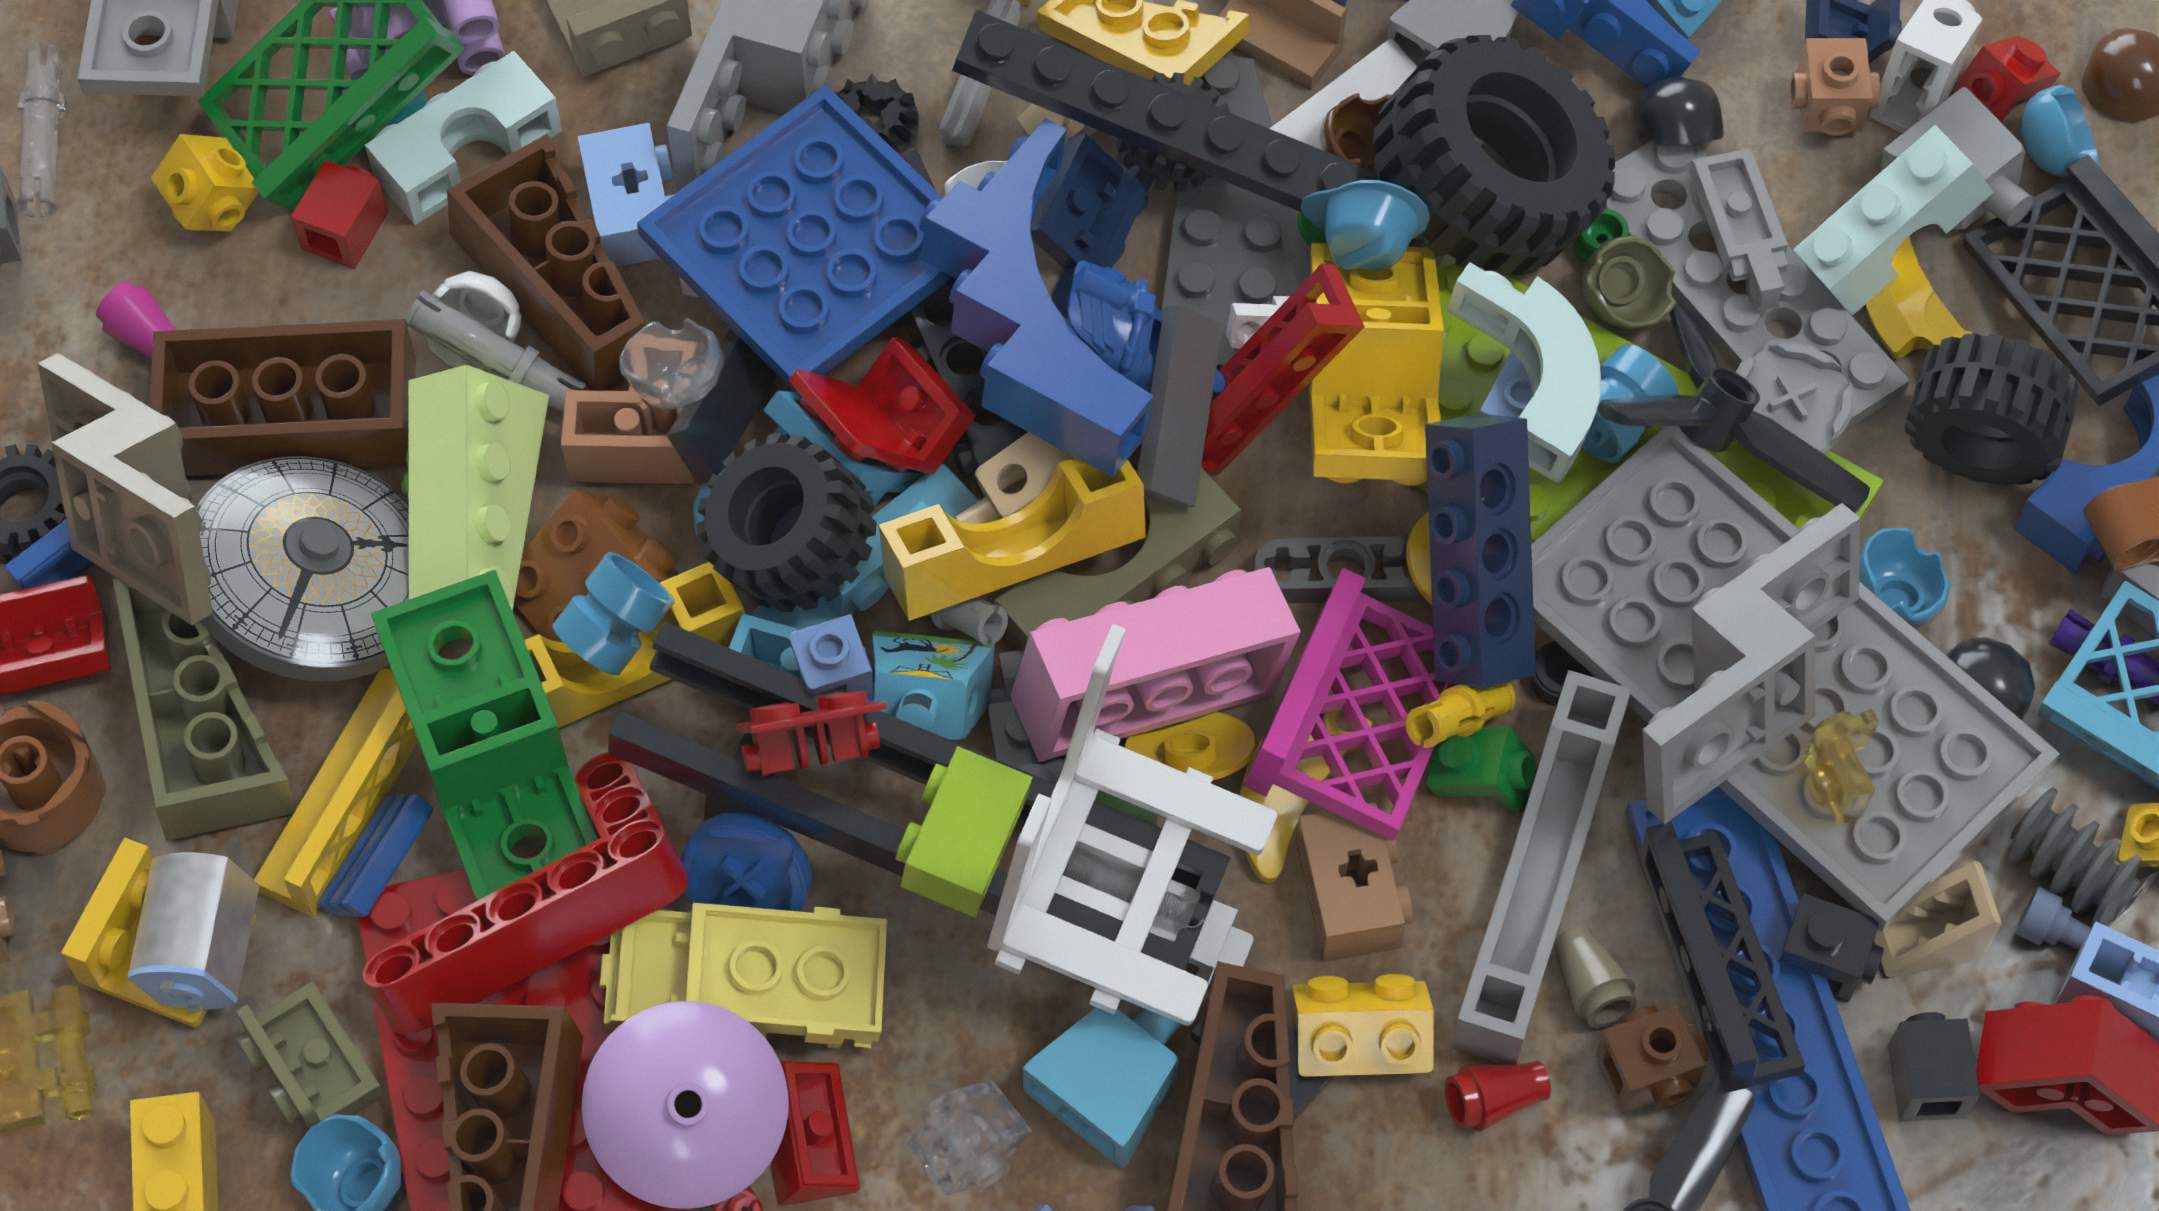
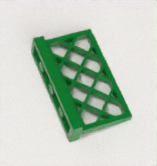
[197,0,466,212]

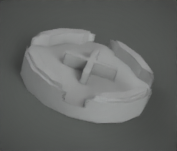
[1736,342,1855,454]

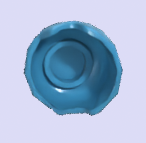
[2021,85,2099,177]
[1859,528,1951,628]
[290,1114,401,1211]

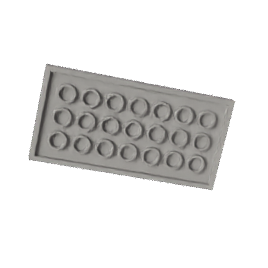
[1531,426,2060,932]

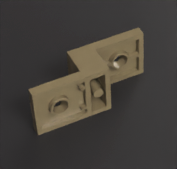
[37,353,213,625]

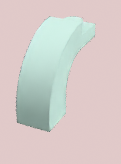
[1446,262,1601,484]

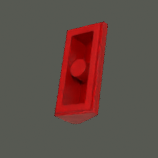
[771,1061,860,1204]

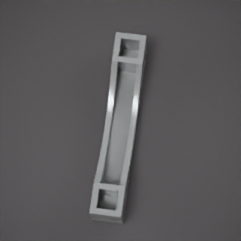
[1451,670,1632,1064]

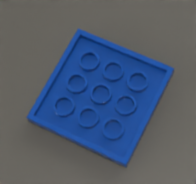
[636,85,953,392]

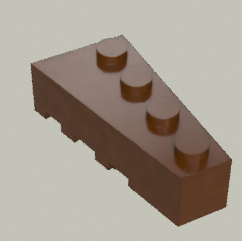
[447,134,645,391]

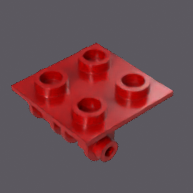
[735,690,888,776]

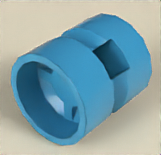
[1581,344,1679,463]
[552,551,675,676]

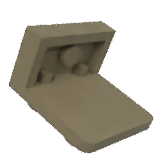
[545,0,692,77]

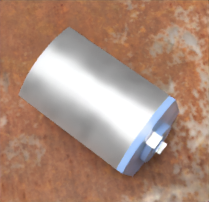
[127,852,260,1012]

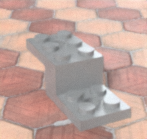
[77,0,239,97]
[667,0,869,192]
[1642,503,1860,824]

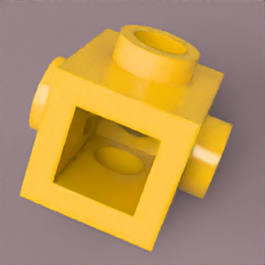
[151,134,258,232]

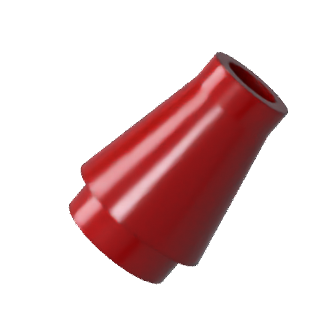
[1445,1061,1551,1132]

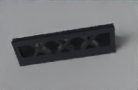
[1640,821,1805,1093]

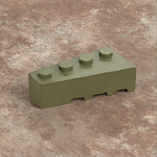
[113,578,296,841]

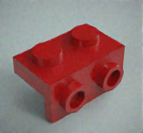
[0,575,111,694]

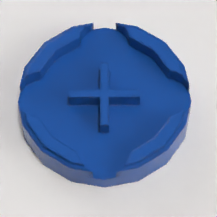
[681,812,813,912]

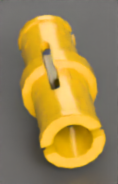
[1405,682,1515,748]

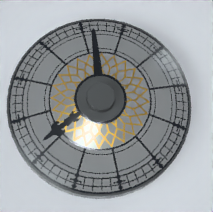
[196,456,409,682]

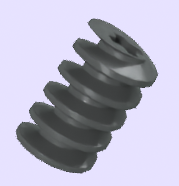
[2009,787,2158,927]

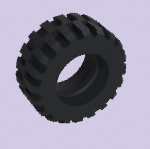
[1373,35,1615,276]

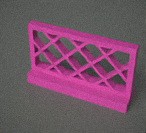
[1242,568,1458,841]

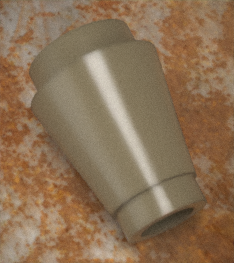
[1554,925,1637,1028]

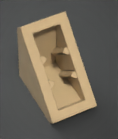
[1874,861,2002,977]

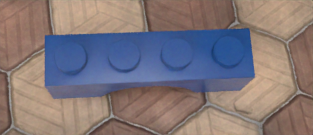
[2014,374,2159,574]

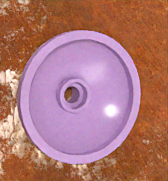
[581,1001,789,1209]

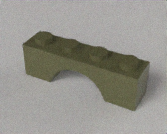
[995,467,1241,651]

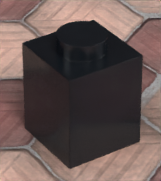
[1888,1012,1980,1122]

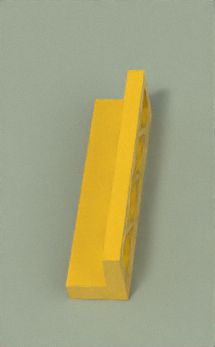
[254,668,418,918]

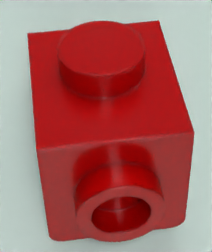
[1953,35,2061,123]

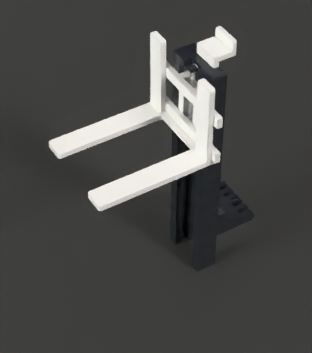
[608,621,1277,1026]

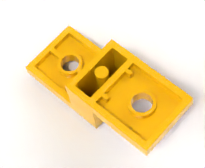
[1309,243,1444,486]

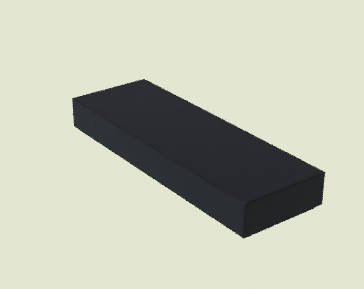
[667,329,777,485]

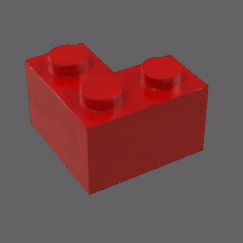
[1976,995,2159,1135]

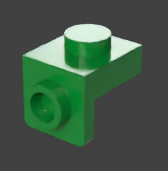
[1426,726,1537,812]

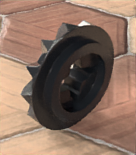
[835,73,919,153]

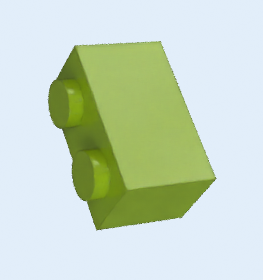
[895,746,1033,918]

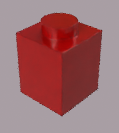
[291,160,388,269]

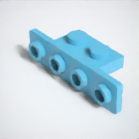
[753,464,979,629]

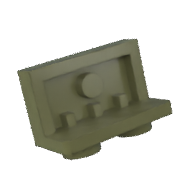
[235,981,384,1130]

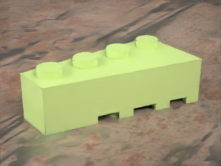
[408,365,549,611]

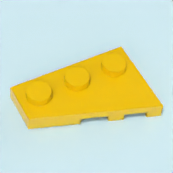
[1037,0,1250,85]

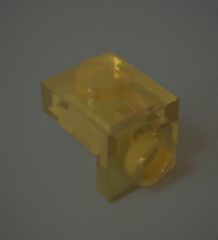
[1803,709,1879,825]

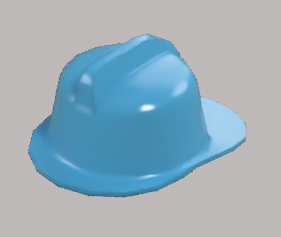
[1301,180,1430,270]

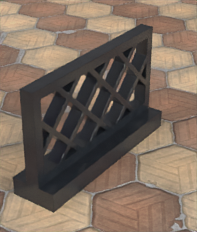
[1963,155,2159,406]

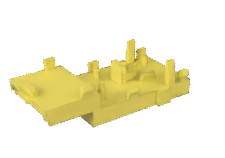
[600,903,887,1049]

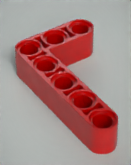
[363,752,689,1035]

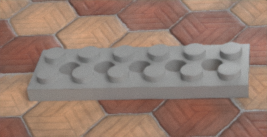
[1605,139,1910,430]

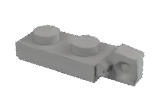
[1689,148,1788,311]

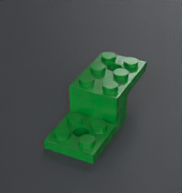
[370,570,598,901]

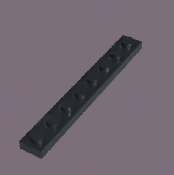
[952,10,1415,247]

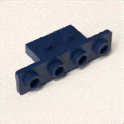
[1030,133,1154,320]

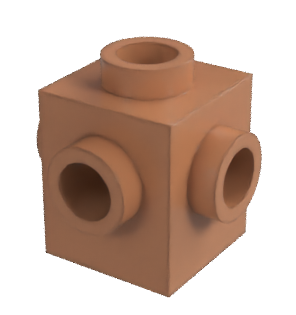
[1790,38,1880,136]

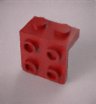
[789,337,976,475]

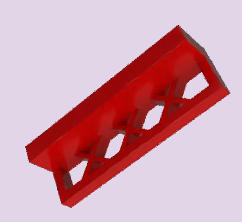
[1201,264,1365,475]

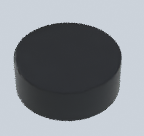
[1530,641,1595,707]

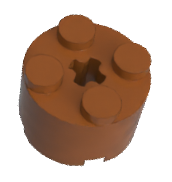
[0,701,106,856]

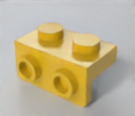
[1292,974,1434,1077]

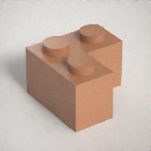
[561,337,702,484]

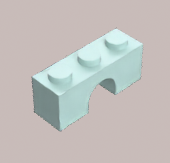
[365,51,562,225]
[1793,125,1994,316]

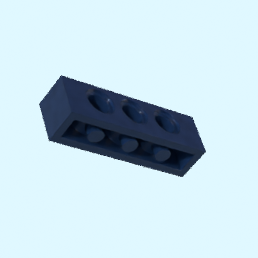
[1425,414,1536,688]

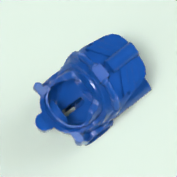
[1064,260,1225,446]

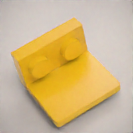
[61,837,256,1027]

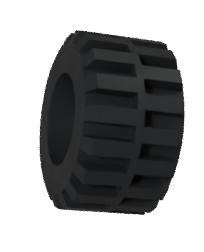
[1905,333,2080,486]
[696,433,877,613]

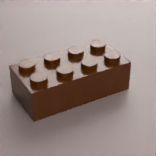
[149,319,416,476]

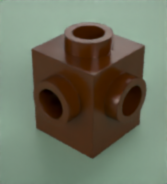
[1596,1005,1709,1114]

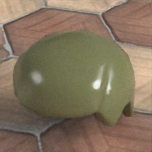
[1582,235,1676,330]

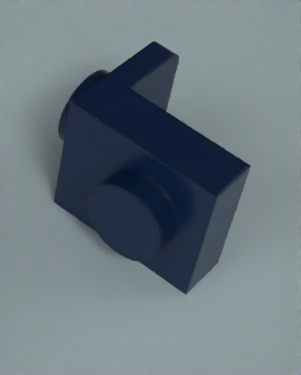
[1805,0,1902,64]

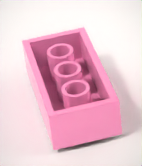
[1010,567,1301,762]

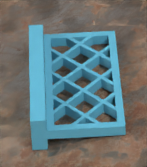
[2038,581,2159,790]

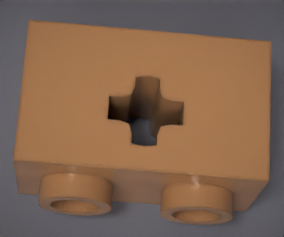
[1296,803,1413,962]

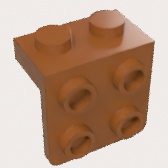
[514,490,679,642]

